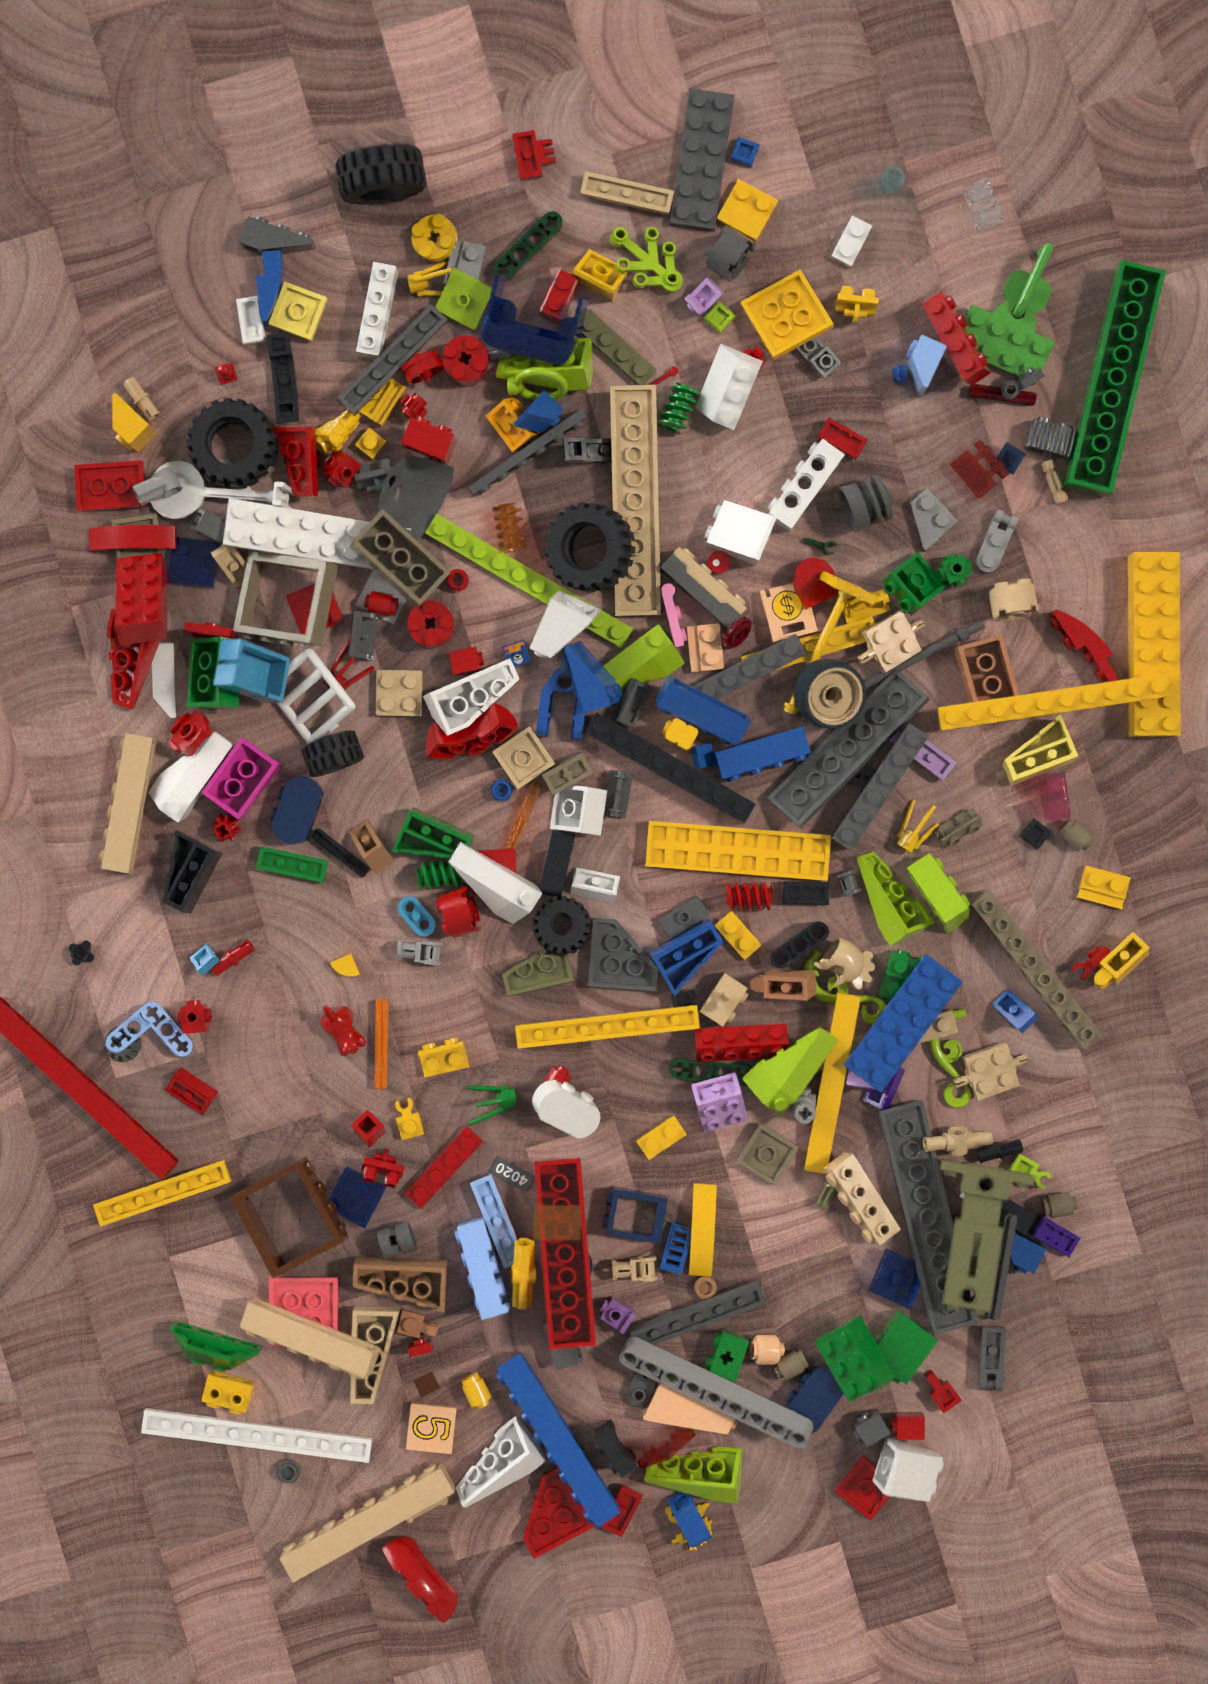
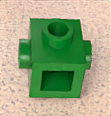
[937,553,973,588]

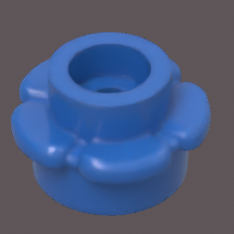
[893,363,907,386]
[491,779,513,801]

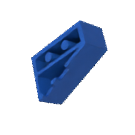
[649,919,723,996]

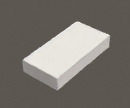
[236,296,266,346]

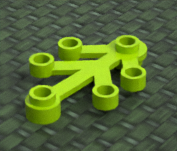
[610,227,683,292]

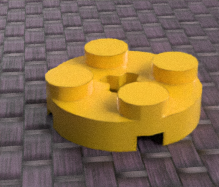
[412,214,458,262]

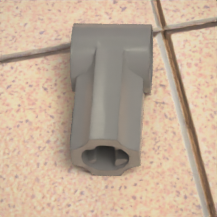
[132,467,183,506]

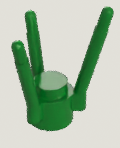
[467,1085,517,1126]

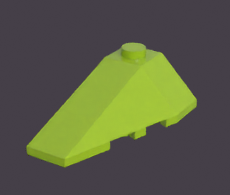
[496,338,593,391]
[604,624,685,691]
[857,851,935,947]
[743,1028,838,1115]
[644,1446,742,1504]

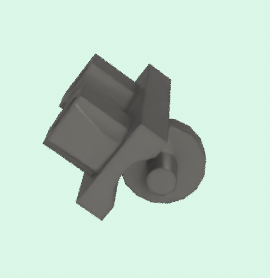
[354,459,395,498]

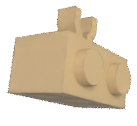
[699,973,749,1027]

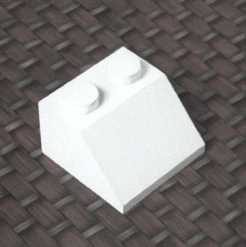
[550,785,607,836]

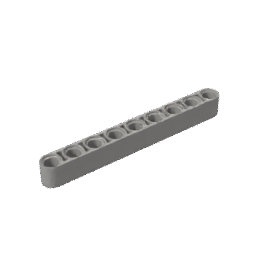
[619,1337,813,1448]

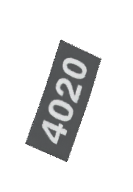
[489,1156,535,1192]

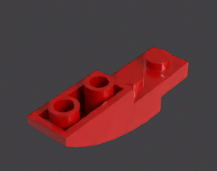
[1048,609,1118,683]

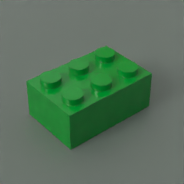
[187,637,240,710]
[814,1315,895,1403]

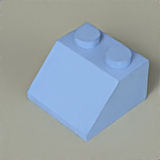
[905,334,946,397]

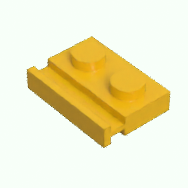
[359,378,407,427]
[1076,866,1131,909]

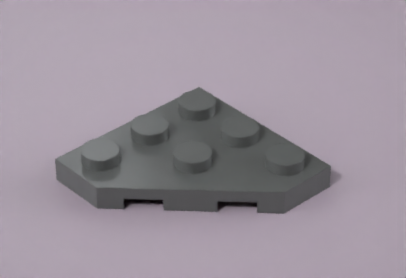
[588,918,658,991]

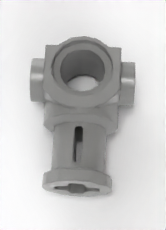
[790,1086,816,1124]

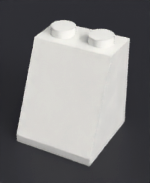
[704,500,776,566]
[530,590,601,658]
[872,1437,944,1502]

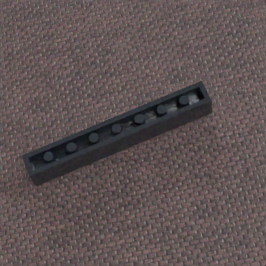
[585,713,756,824]

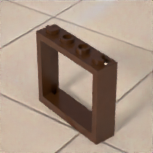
[230,1156,349,1278]

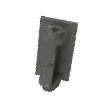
[604,770,633,818]

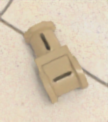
[612,1255,658,1282]

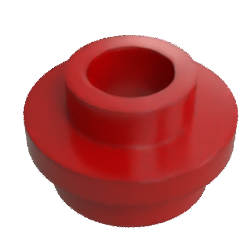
[446,569,469,592]

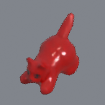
[320,1006,366,1057]

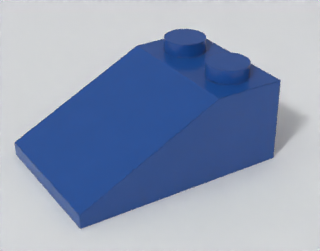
[564,641,622,713]

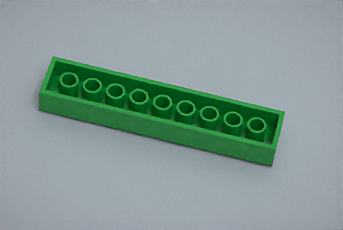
[1063,260,1166,497]

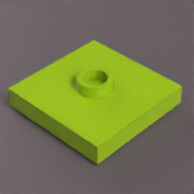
[435,267,495,331]

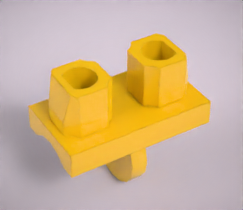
[835,286,879,324]

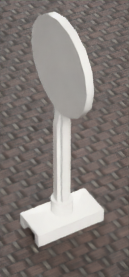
[151,461,294,520]

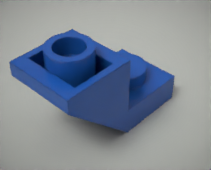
[667,1492,712,1548]

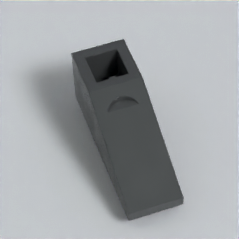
[239,216,315,255]

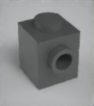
[852,1409,891,1448]

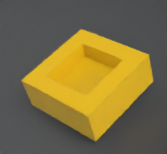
[355,427,387,460]

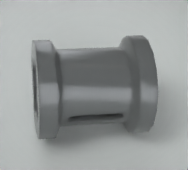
[836,869,862,897]

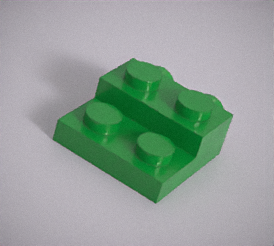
[882,551,947,616]
[878,949,923,999]

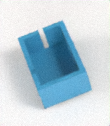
[214,639,290,703]

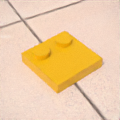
[716,179,778,242]

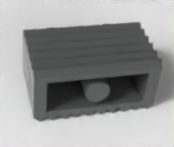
[1023,417,1078,460]
[189,509,226,542]

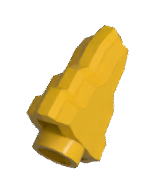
[315,410,361,454]

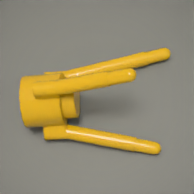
[408,261,452,297]
[896,800,940,853]

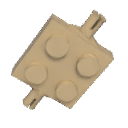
[857,610,925,673]
[953,1042,1028,1101]

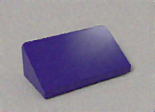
[862,1067,905,1110]

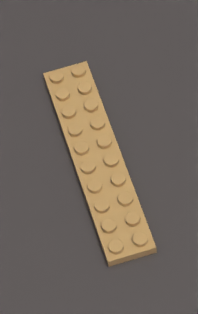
[610,385,661,616]

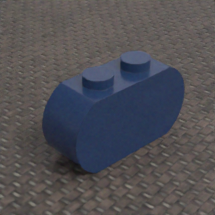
[270,776,324,844]
[785,1365,843,1433]

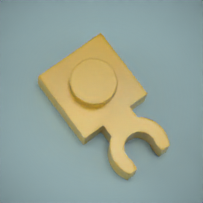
[395,1097,425,1140]

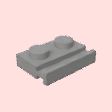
[444,240,486,285]

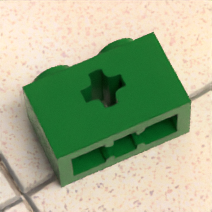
[705,1328,749,1384]

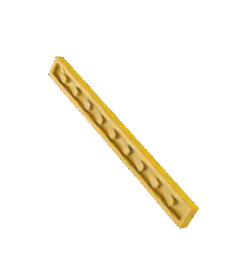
[937,673,1170,731]

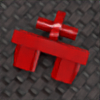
[361,1148,405,1189]

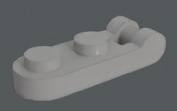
[976,509,1019,573]

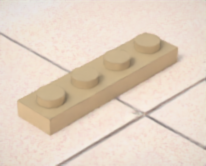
[580,171,674,215]

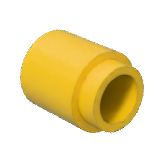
[461,1373,491,1409]

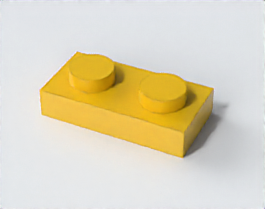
[714,911,761,960]
[636,1115,687,1160]

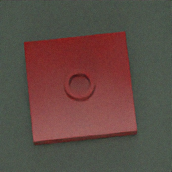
[184,622,238,639]

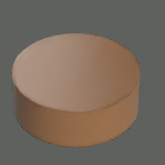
[694,1276,717,1299]

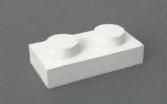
[831,216,872,268]

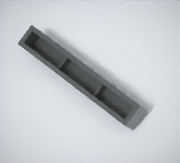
[831,722,929,851]

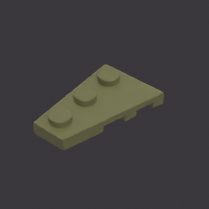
[502,949,574,997]

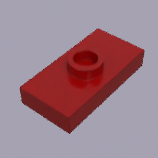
[817,417,868,461]

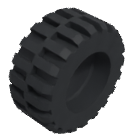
[335,143,427,205]
[186,398,278,489]
[543,502,636,592]

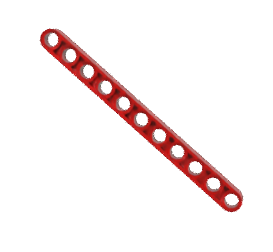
[0,997,179,1179]

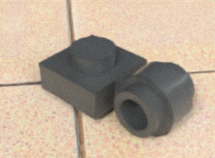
[1000,367,1045,399]

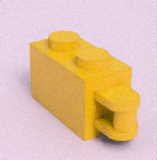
[1094,932,1150,989]

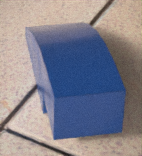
[256,250,284,326]

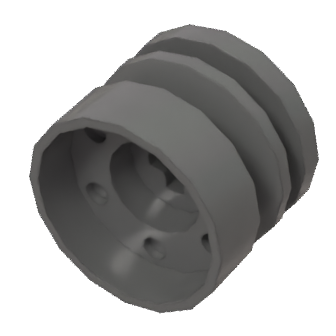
[839,474,893,532]

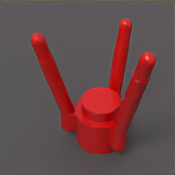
[322,638,375,690]

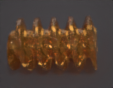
[492,503,528,553]

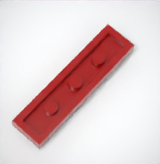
[404,1126,484,1209]

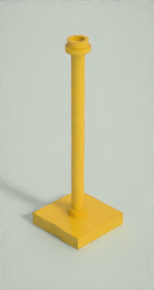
[783,571,877,716]

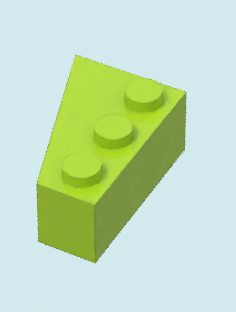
[907,853,970,934]

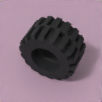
[301,730,364,777]

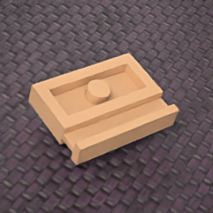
[686,623,724,673]

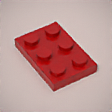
[74,460,147,512]

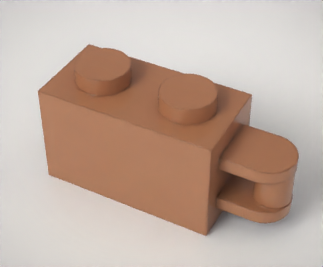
[750,969,816,1000]

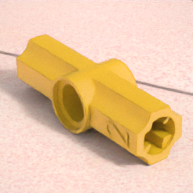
[511,1238,536,1310]

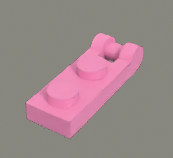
[661,584,687,649]

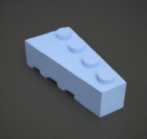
[454,1217,510,1320]

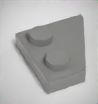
[909,488,958,552]

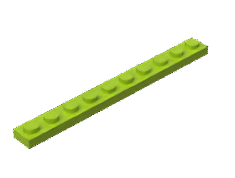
[425,514,633,649]

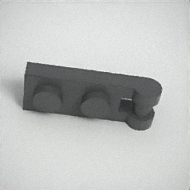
[978,1326,1006,1392]

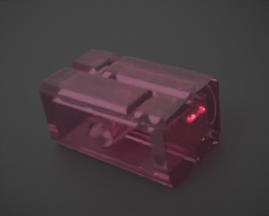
[1038,772,1071,821]

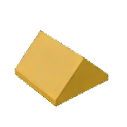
[572,249,629,302]

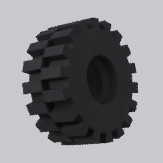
[533,896,591,956]

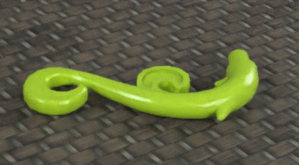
[802,949,887,1025]
[928,1008,972,1108]

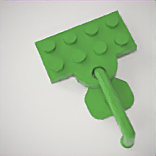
[965,243,1055,385]

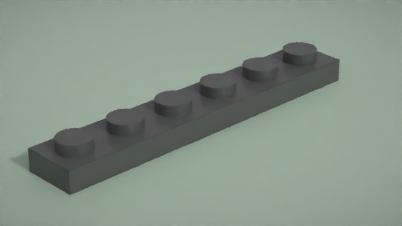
[337,304,448,416]
[468,408,586,495]
[692,634,806,700]
[629,1280,766,1345]

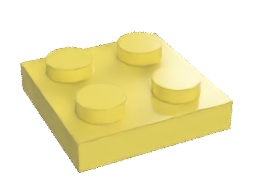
[268,281,328,342]

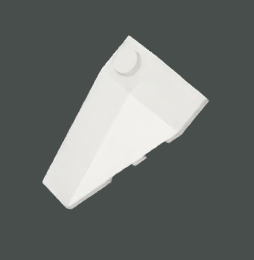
[423,658,519,736]
[148,731,234,822]
[449,843,542,924]
[456,1416,546,1508]

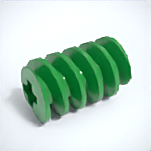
[658,382,700,434]
[417,859,466,891]

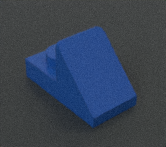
[991,989,1039,1034]

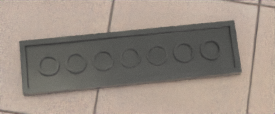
[767,669,930,829]

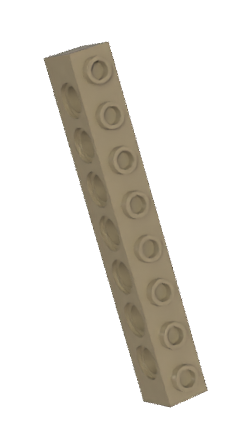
[969,890,1103,1050]

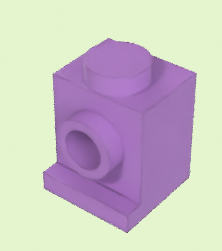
[599,1296,636,1334]

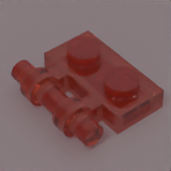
[950,439,1009,499]

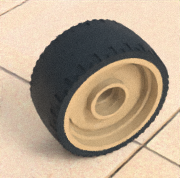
[793,659,867,729]

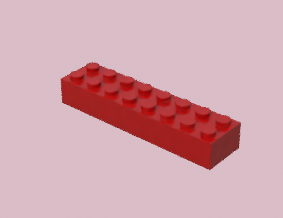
[534,1158,596,1350]

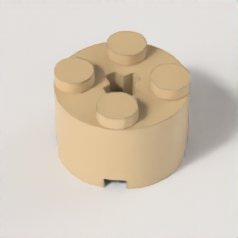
[989,578,1039,621]

